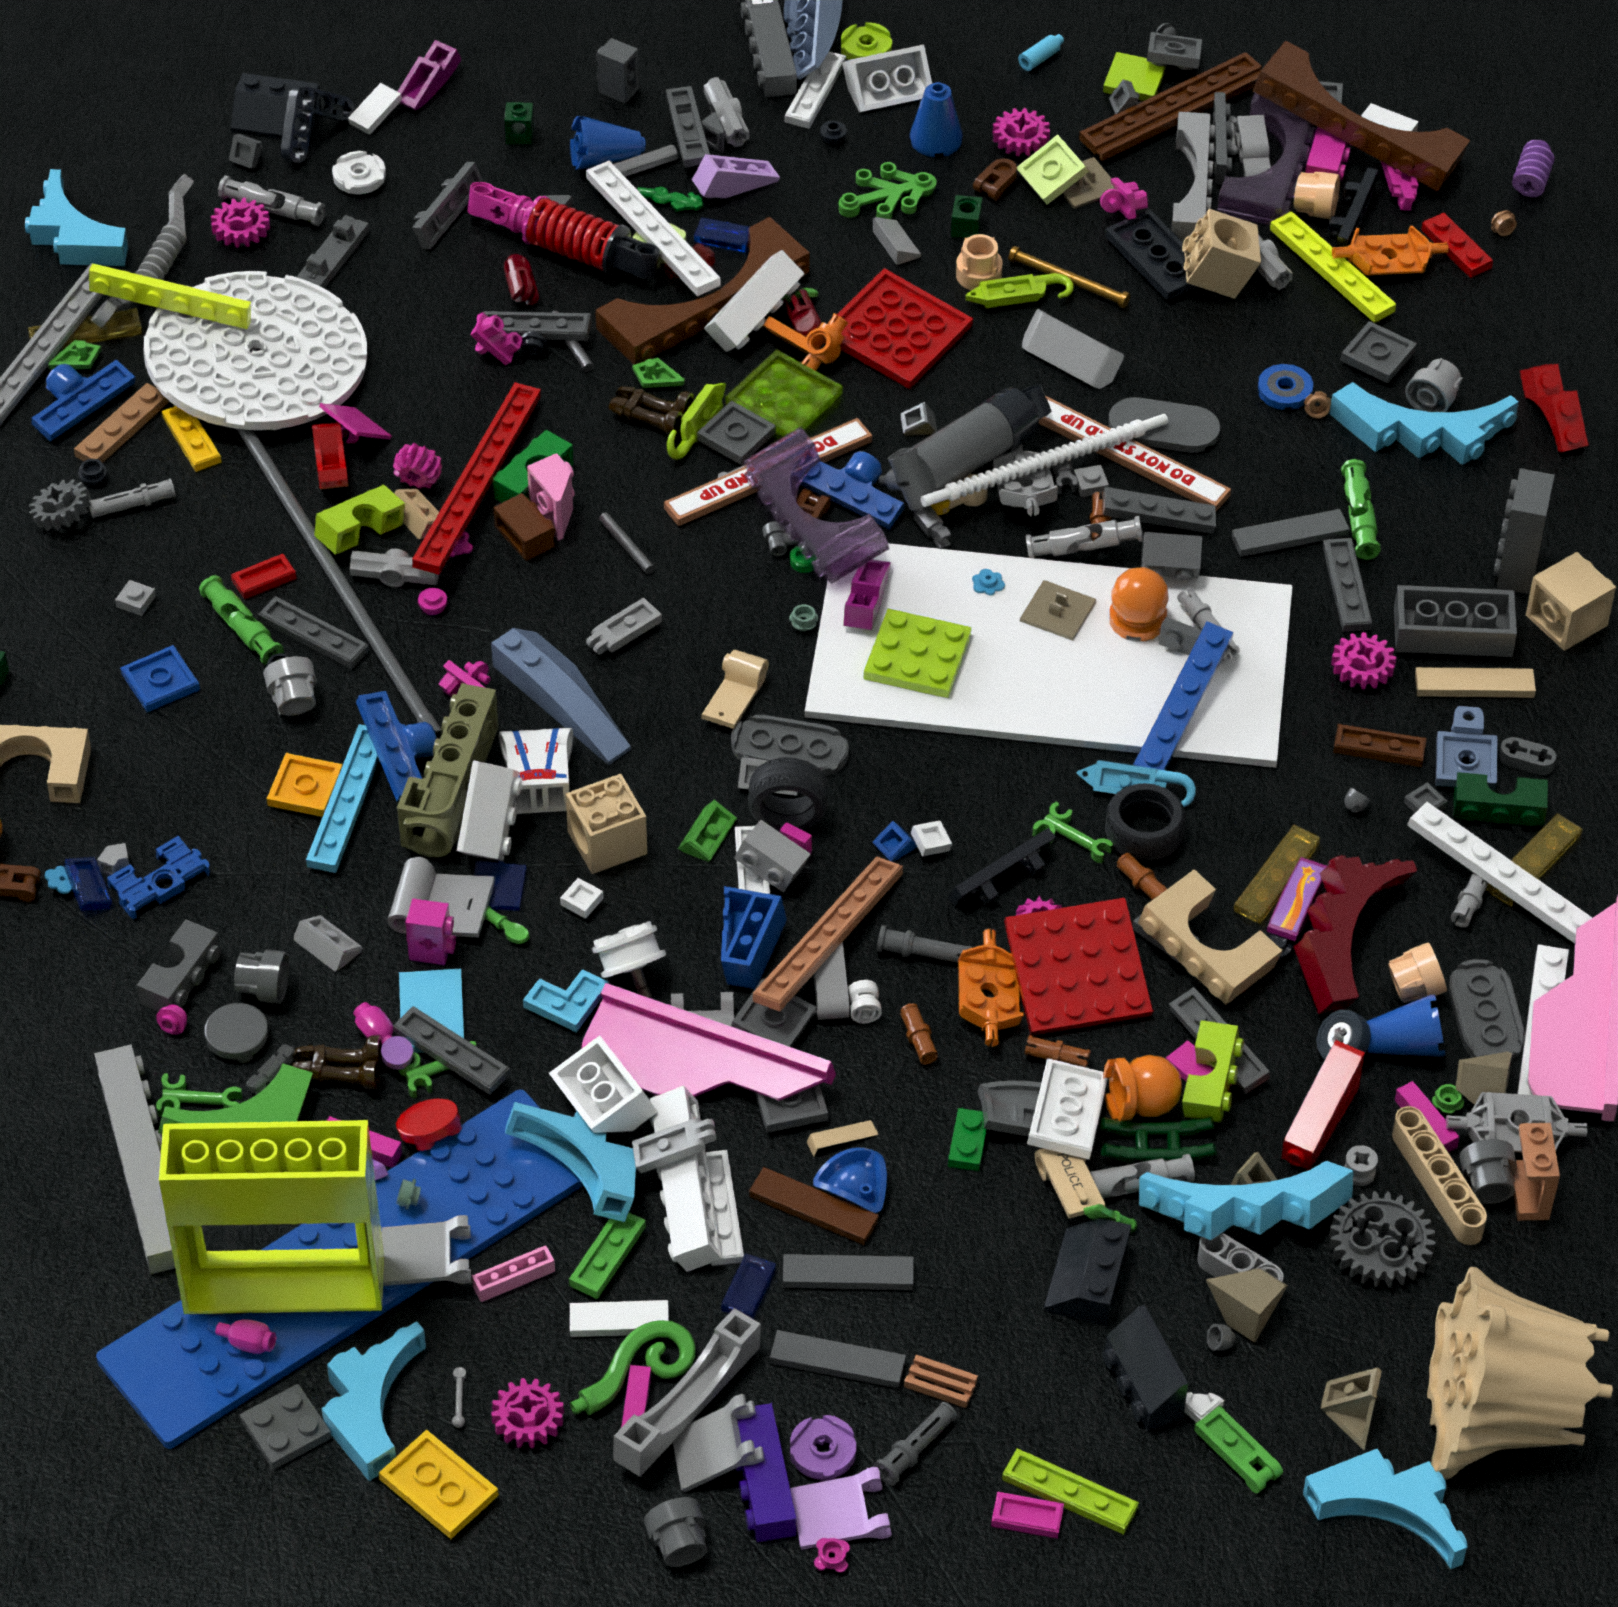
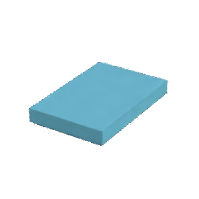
[399,969,464,1053]

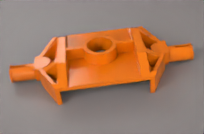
[1332,226,1448,275]
[958,929,1023,1047]

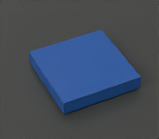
[120,645,200,712]

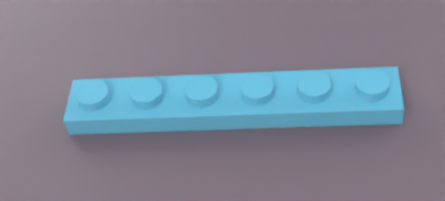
[306,724,379,873]

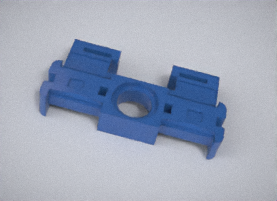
[107,836,210,919]

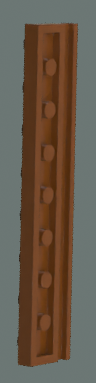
[1079,52,1262,161]

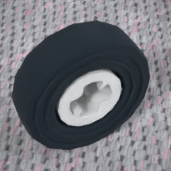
[1316,1010,1371,1059]

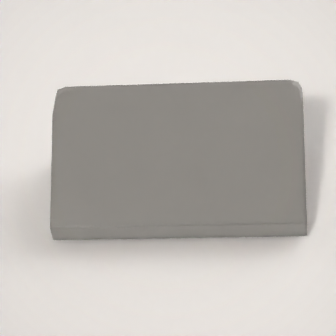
[873,217,921,265]
[294,915,363,971]

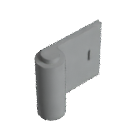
[388,857,495,937]

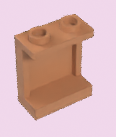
[1514,1123,1560,1221]

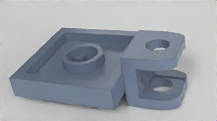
[1435,706,1497,790]

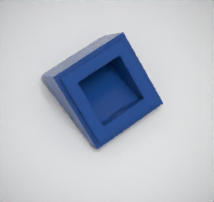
[872,821,917,862]

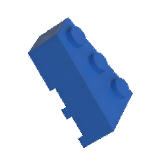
[721,886,787,989]

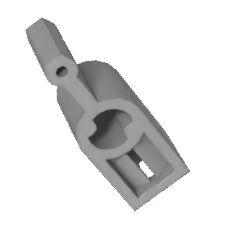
[1235,115,1272,181]

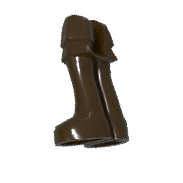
[609,386,694,438]
[292,1035,382,1090]

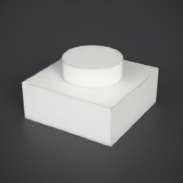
[911,821,952,856]
[560,878,603,919]

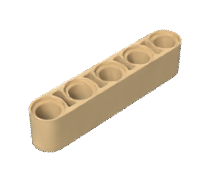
[1392,1106,1487,1245]

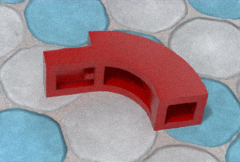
[312,422,348,489]

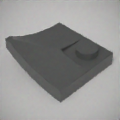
[978,1081,1041,1137]

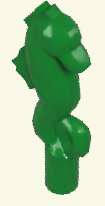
[637,187,703,212]

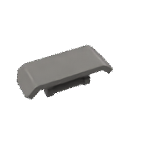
[1022,309,1124,389]

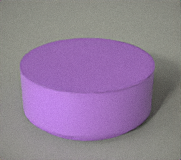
[381,1036,413,1069]

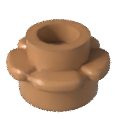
[1491,210,1517,236]
[1304,391,1331,418]

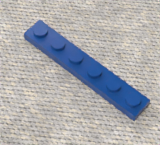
[1133,621,1234,770]

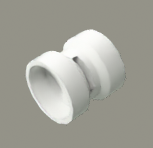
[848,980,882,1023]

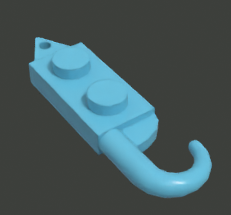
[1076,760,1196,807]

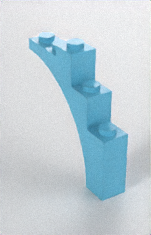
[1330,382,1519,465]
[1139,1161,1353,1240]

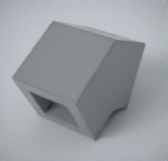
[97,843,129,875]

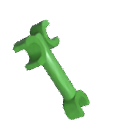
[1032,802,1113,863]
[397,1041,476,1099]
[156,1073,242,1117]

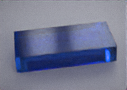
[694,217,749,252]
[64,857,112,911]
[721,1253,776,1319]

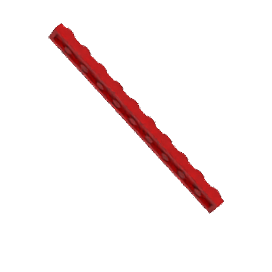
[412,382,541,575]

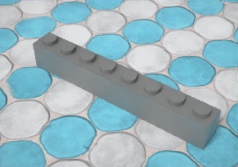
[94,1045,175,1274]

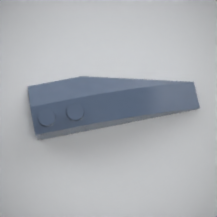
[783,0,842,80]
[491,628,631,765]

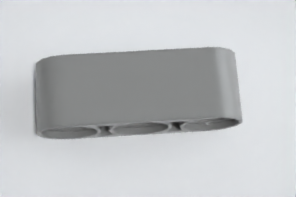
[813,942,849,1020]
[1197,1233,1283,1282]

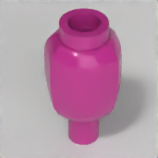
[353,1002,393,1045]
[215,1319,276,1354]

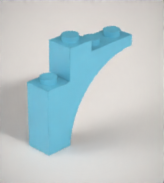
[25,169,128,266]
[505,1102,636,1222]
[322,1321,426,1481]
[1303,1448,1468,1569]

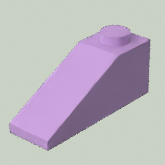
[692,154,780,198]

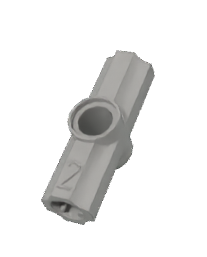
[703,77,749,147]
[1255,235,1293,290]
[350,549,439,587]

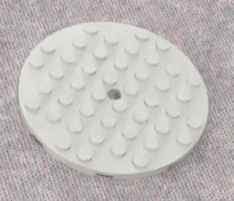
[144,271,367,430]

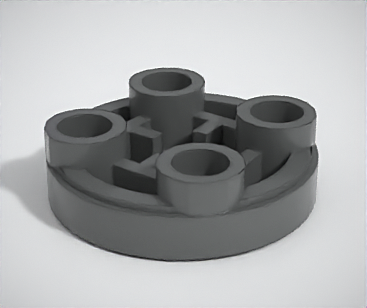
[205,1003,268,1063]

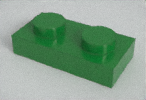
[948,1108,987,1171]

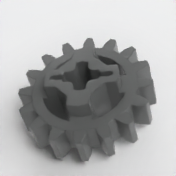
[29,479,92,531]

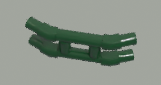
[1100,1117,1217,1163]

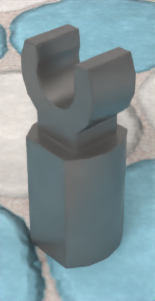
[1052,449,1077,494]
[914,505,951,549]

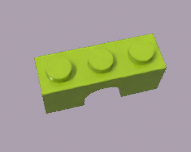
[314,485,405,555]
[1182,1020,1244,1123]

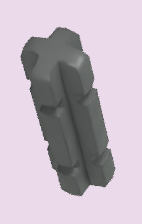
[246,1044,295,1095]

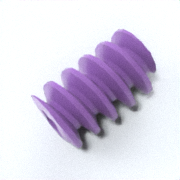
[1512,140,1555,197]

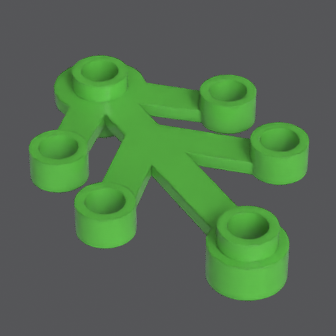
[839,162,937,219]

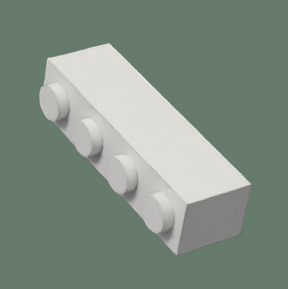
[704,250,804,352]

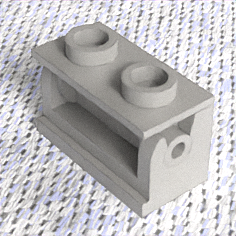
[734,820,810,893]

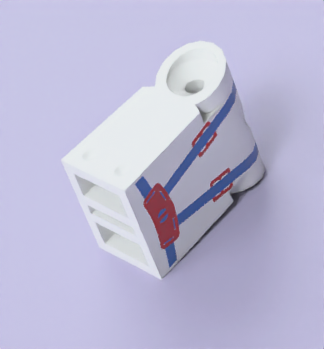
[499,728,573,814]

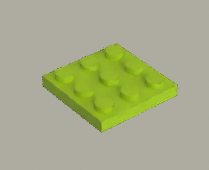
[863,608,972,698]

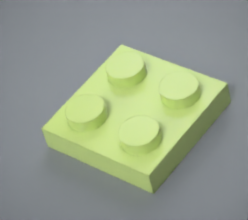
[1017,135,1089,205]

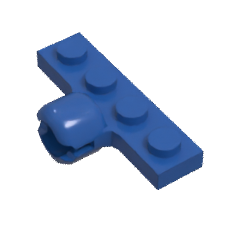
[32,360,135,442]
[792,451,904,530]
[356,691,437,802]

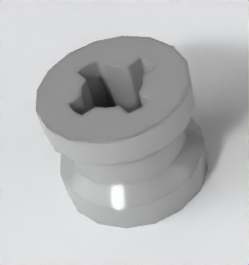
[1344,1145,1378,1186]

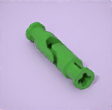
[1341,459,1381,560]
[199,575,284,665]

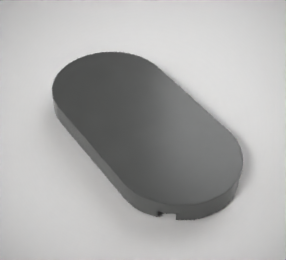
[1108,397,1220,453]
[731,715,849,776]
[1448,959,1525,1061]

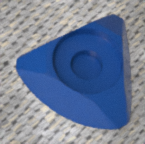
[813,1147,887,1213]

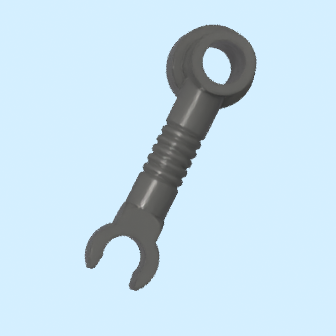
[762,521,841,556]

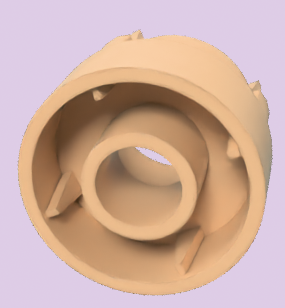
[1294,172,1340,220]
[956,234,1003,290]
[1388,943,1447,1003]

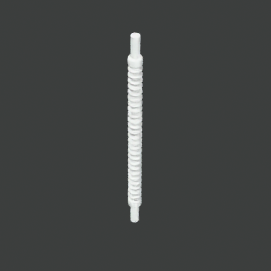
[920,414,1168,507]

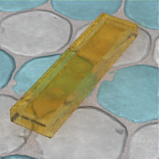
[28,308,142,348]
[1486,813,1582,907]
[1234,825,1320,923]

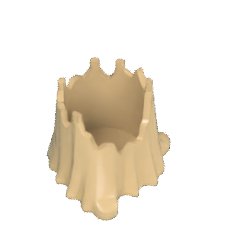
[1427,1267,1613,1479]

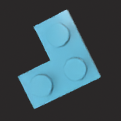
[523,969,609,1033]

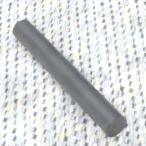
[551,311,593,372]
[599,512,655,574]

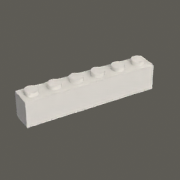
[649,1086,722,1272]

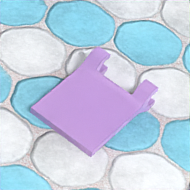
[790,1467,892,1550]

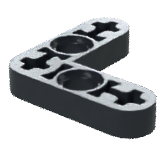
[281,86,354,163]

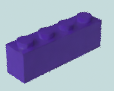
[735,1403,797,1542]

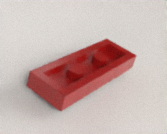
[1421,213,1493,278]

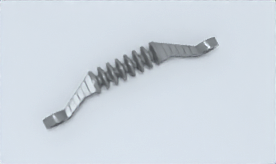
[91,174,193,328]

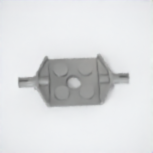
[993,444,1058,516]
[1446,1092,1587,1152]

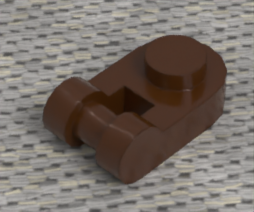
[973,158,1017,201]
[789,489,831,532]
[0,864,41,902]

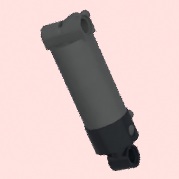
[878,384,1052,511]

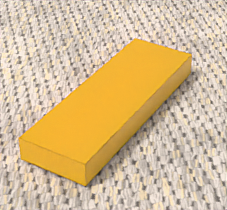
[162,406,222,472]

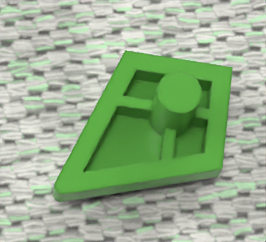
[48,340,101,369]
[632,358,685,388]

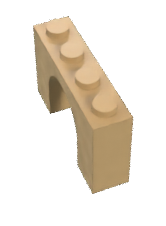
[0,725,91,803]
[1138,870,1282,1005]

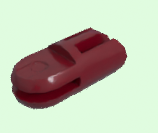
[504,254,539,305]
[783,289,821,337]

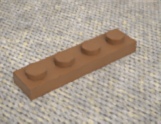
[74,383,169,463]

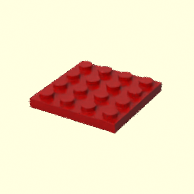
[1004,898,1153,1036]

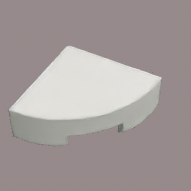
[1184,1392,1224,1422]

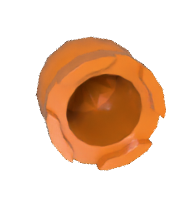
[1109,567,1169,641]
[1103,1055,1182,1121]

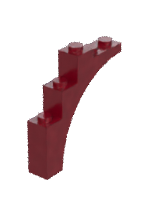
[1294,855,1417,1014]

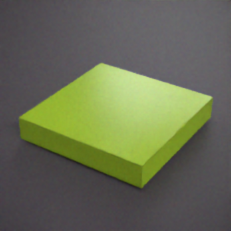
[1103,52,1167,101]

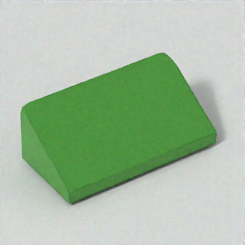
[678,800,737,862]

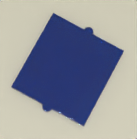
[470,861,526,911]

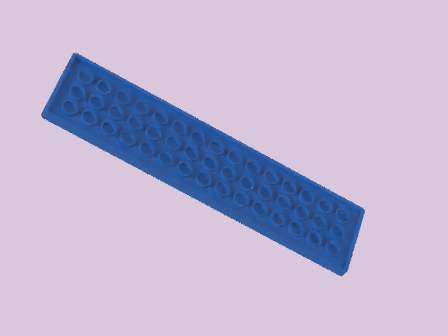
[96,1090,584,1449]

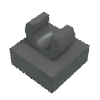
[1109,79,1141,115]
[229,134,263,169]

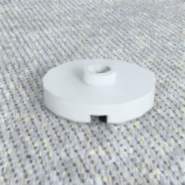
[332,151,386,194]

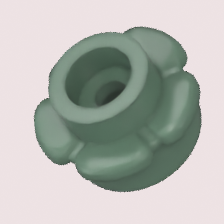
[789,604,818,631]
[396,1179,421,1210]

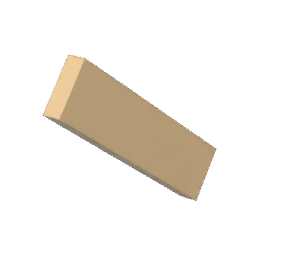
[1415,667,1536,698]

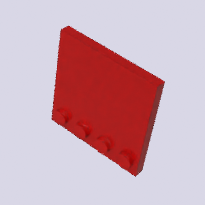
[827,268,973,389]

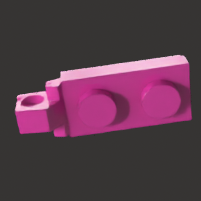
[1381,161,1418,211]

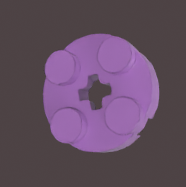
[790,1415,856,1482]

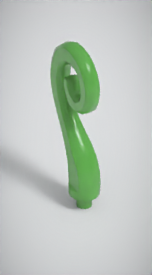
[570,1320,696,1415]

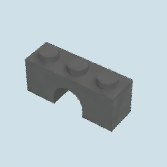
[136,919,221,1012]

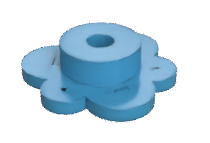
[972,569,1005,595]
[45,866,79,894]

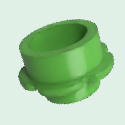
[1432,1084,1464,1114]

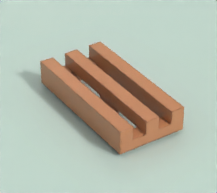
[904,1355,978,1408]

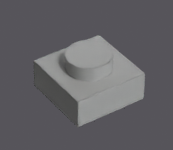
[1073,465,1109,497]
[115,580,156,616]

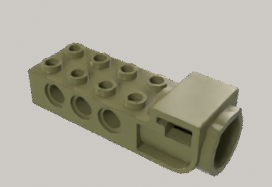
[397,683,499,857]

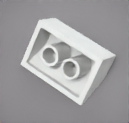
[842,45,932,112]
[457,761,522,861]
[549,1036,657,1133]

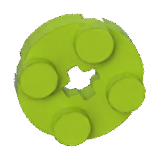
[841,23,892,60]

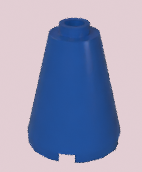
[910,82,963,157]
[570,116,646,170]
[1366,994,1446,1057]

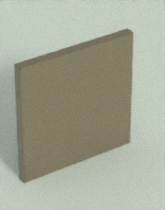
[1062,157,1114,209]
[1020,580,1096,641]

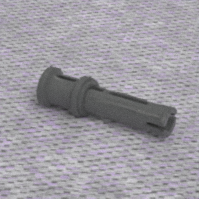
[877,925,972,963]
[873,1402,957,1486]

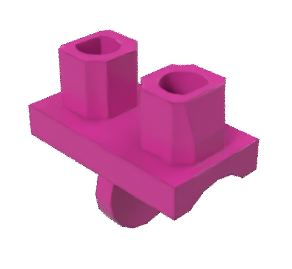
[1100,177,1148,219]
[471,313,523,365]
[438,660,491,697]

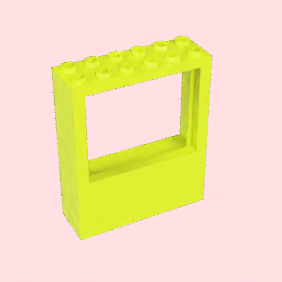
[159,1120,384,1314]

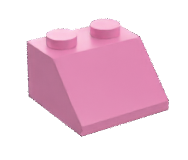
[527,453,575,541]

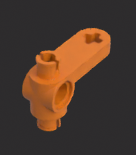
[763,313,849,374]

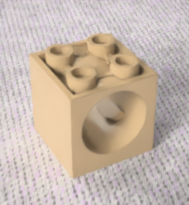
[1182,209,1261,299]
[1526,552,1616,651]
[566,774,647,874]

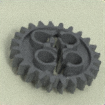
[1329,1191,1436,1287]

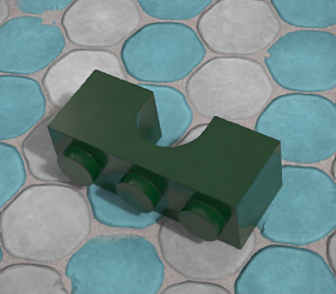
[1453,772,1548,827]

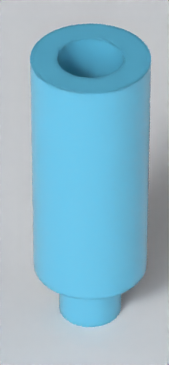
[1018,34,1064,71]

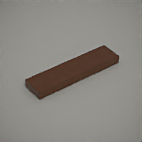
[749,1167,879,1245]

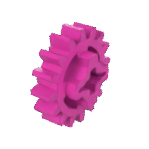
[993,108,1050,156]
[211,198,270,248]
[1331,632,1396,689]
[491,1378,564,1448]

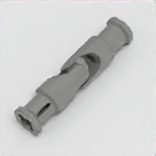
[218,175,325,226]
[1026,516,1143,559]
[1090,1154,1195,1199]

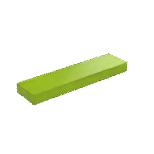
[1002,1448,1139,1535]

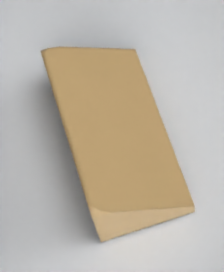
[394,489,439,539]

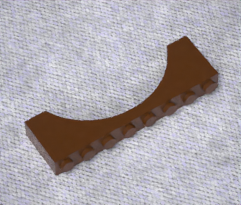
[1253,41,1470,192]
[596,217,810,365]

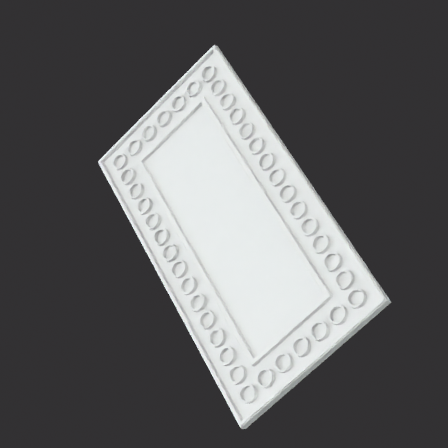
[805,538,1292,768]

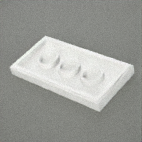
[1027,1058,1107,1159]

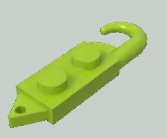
[965,273,1074,308]
[667,383,726,460]

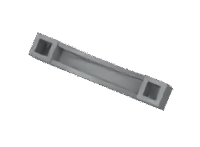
[1171,112,1215,242]
[613,1308,761,1477]

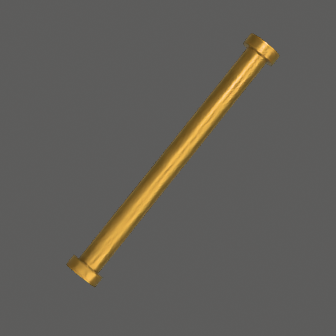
[1008,246,1130,309]

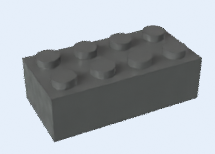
[1493,468,1554,594]
[1394,585,1517,657]

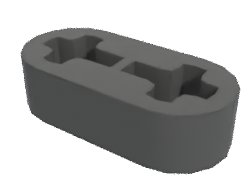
[1499,737,1556,775]

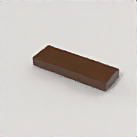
[1333,724,1426,767]

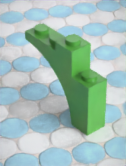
[158,1063,313,1134]

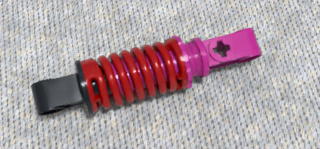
[468,182,659,279]

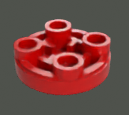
[396,1098,462,1151]

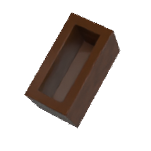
[493,493,556,561]

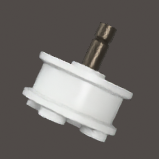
[592,921,666,998]

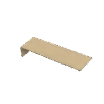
[807,1120,879,1157]

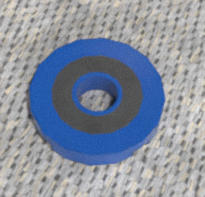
[1258,364,1313,410]

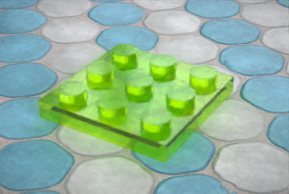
[725,350,843,441]

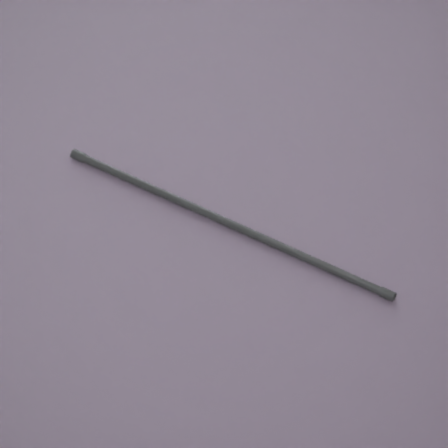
[237,429,442,739]

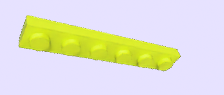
[1270,211,1396,323]
[89,264,251,329]

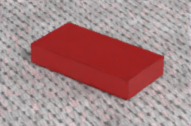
[231,554,297,600]

